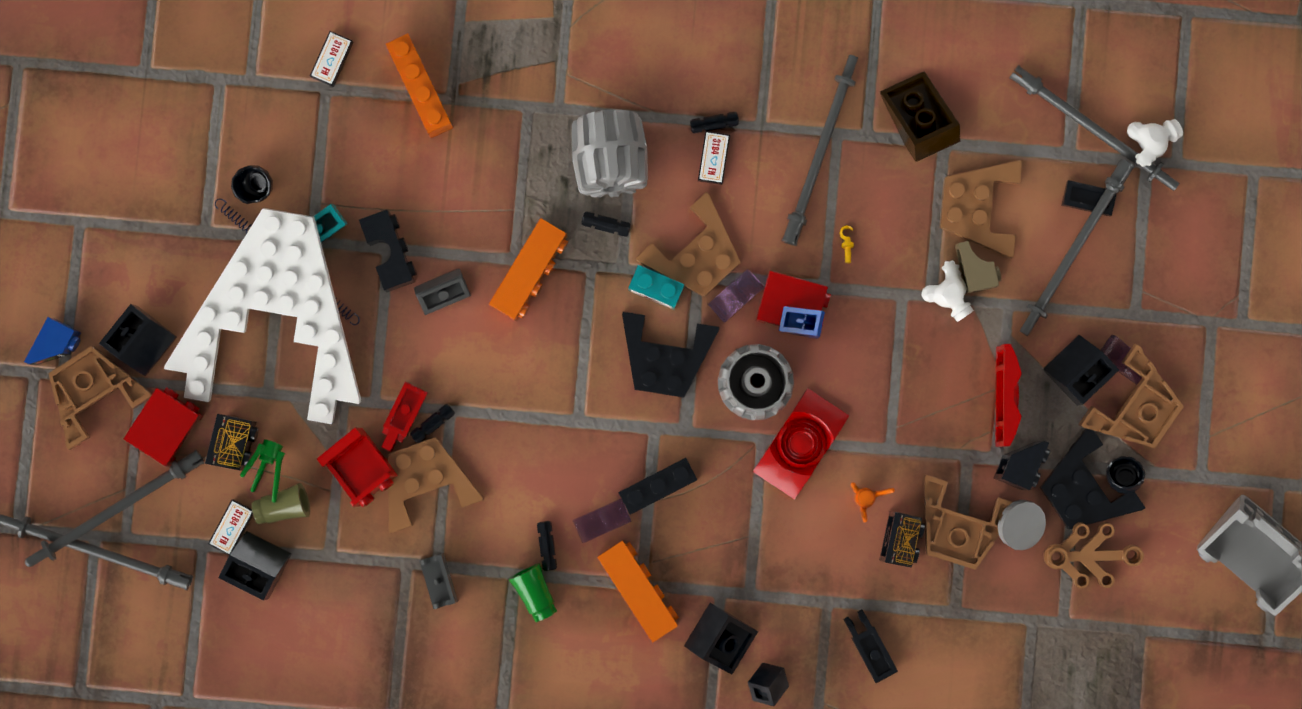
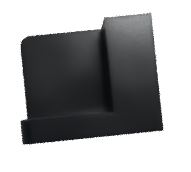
[748,663,789,706]

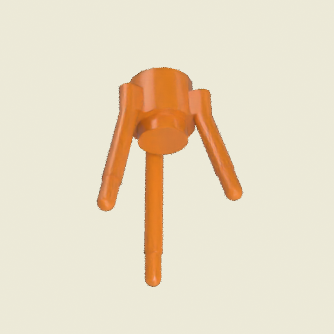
[851,482,895,523]

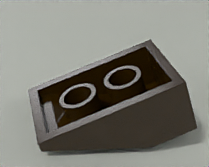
[880,71,960,162]

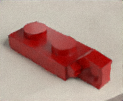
[381,381,428,452]

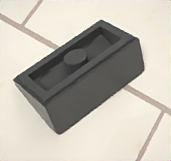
[414,269,471,315]

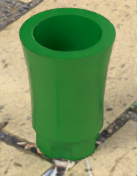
[508,563,557,622]

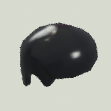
[231,165,273,204]
[1106,456,1145,494]

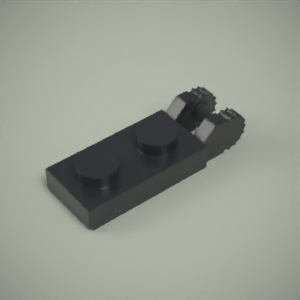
[843,609,898,683]

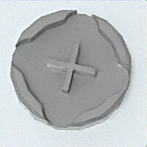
[998,500,1046,550]

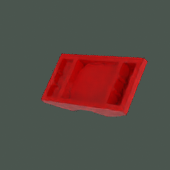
[995,344,1022,447]
[752,388,849,500]

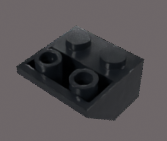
[99,304,177,376]
[1042,335,1119,406]
[993,441,1050,490]
[218,531,292,601]

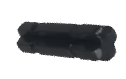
[690,112,739,133]
[582,211,631,237]
[410,404,455,443]
[537,521,557,571]

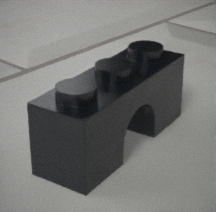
[359,210,417,292]
[618,458,697,515]

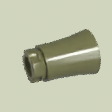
[252,483,310,524]

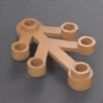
[1044,522,1144,589]

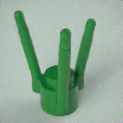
[240,439,285,503]

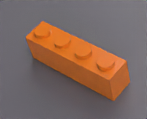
[386,33,453,138]
[489,218,569,321]
[597,540,679,643]

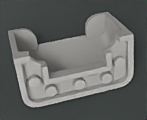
[1197,495,1302,616]

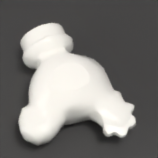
[1127,119,1183,167]
[921,260,974,322]

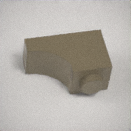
[955,241,1001,294]

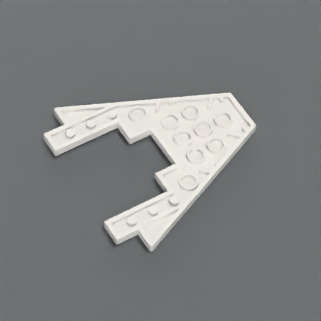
[164,208,361,424]

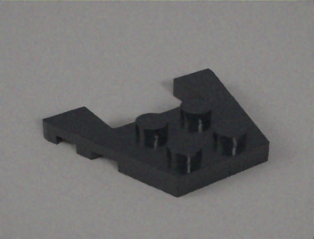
[622,312,719,398]
[1040,428,1145,530]

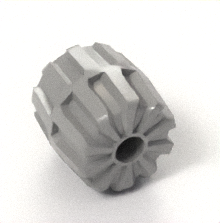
[571,109,648,198]
[718,344,794,420]

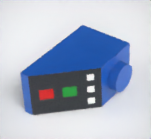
[24,317,81,365]

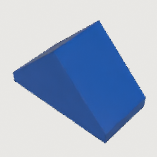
[779,306,825,339]

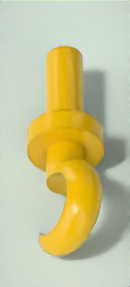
[839,225,854,264]

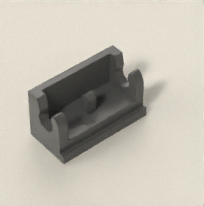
[419,553,458,609]

